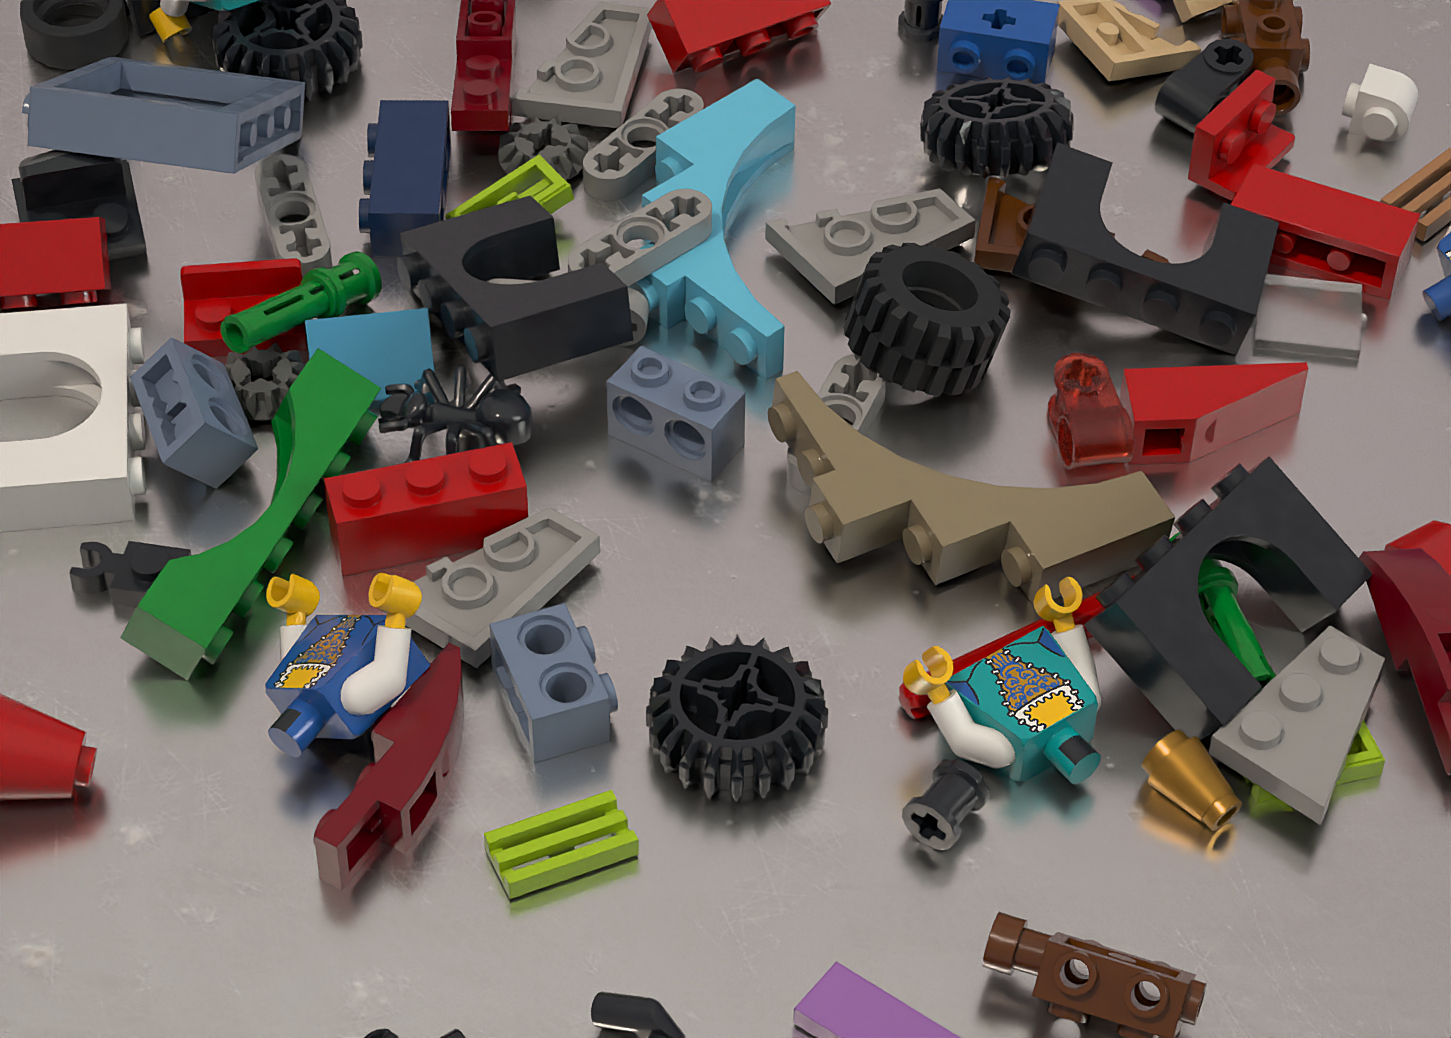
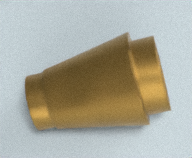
[1141,729,1242,831]

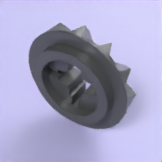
[498,116,588,184]
[225,342,306,420]

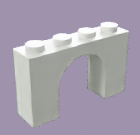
[0,304,146,532]

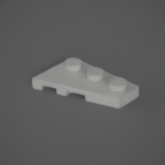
[511,2,652,128]
[765,188,976,305]
[379,507,600,668]
[1209,626,1385,825]

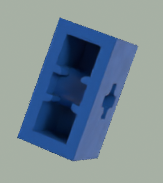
[937,0,1060,84]

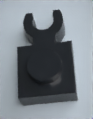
[69,541,192,608]

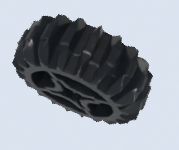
[212,0,363,101]
[920,77,1074,179]
[646,634,828,803]

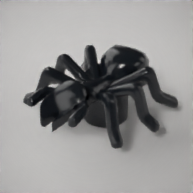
[378,365,533,463]

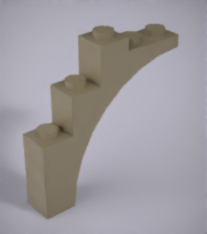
[768,371,1175,606]

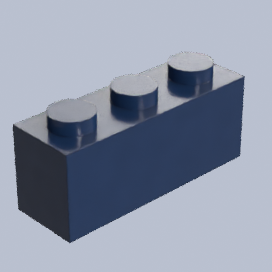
[359,100,451,257]

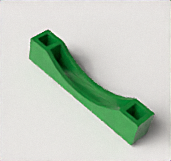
[120,348,381,680]

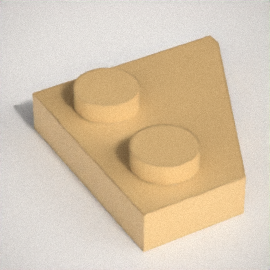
[1057,0,1201,81]

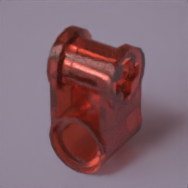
[1047,353,1134,470]

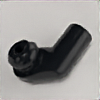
[591,991,686,1038]

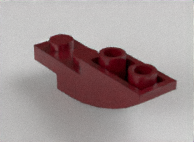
[451,0,516,131]
[1359,548,1451,775]
[313,643,464,890]

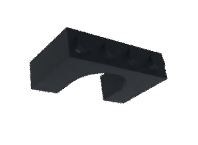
[1011,143,1279,355]
[397,195,634,382]
[1084,456,1372,740]

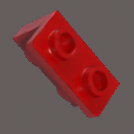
[1188,70,1295,201]
[180,258,307,357]

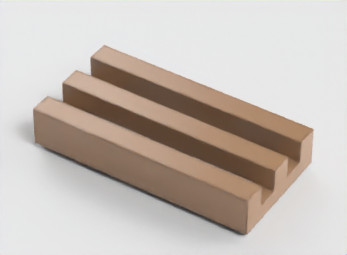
[1380,147,1451,242]

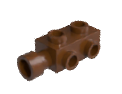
[1221,0,1310,116]
[983,912,1207,1038]

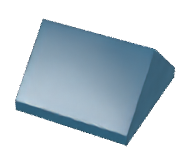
[305,308,435,410]

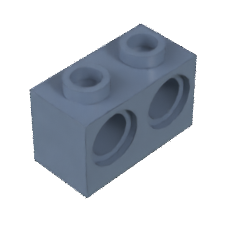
[130,337,258,489]
[607,346,746,482]
[489,603,618,763]

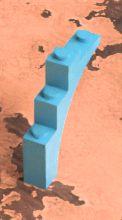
[629,79,796,381]

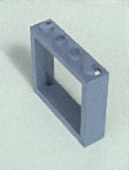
[22,57,305,174]

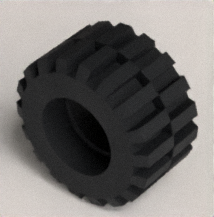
[844,243,1011,396]

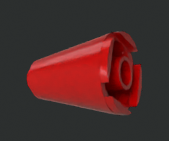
[0,693,97,801]

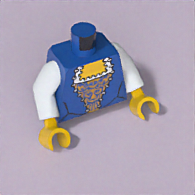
[265,572,430,757]

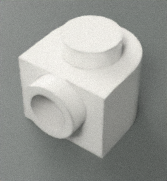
[1341,64,1419,142]

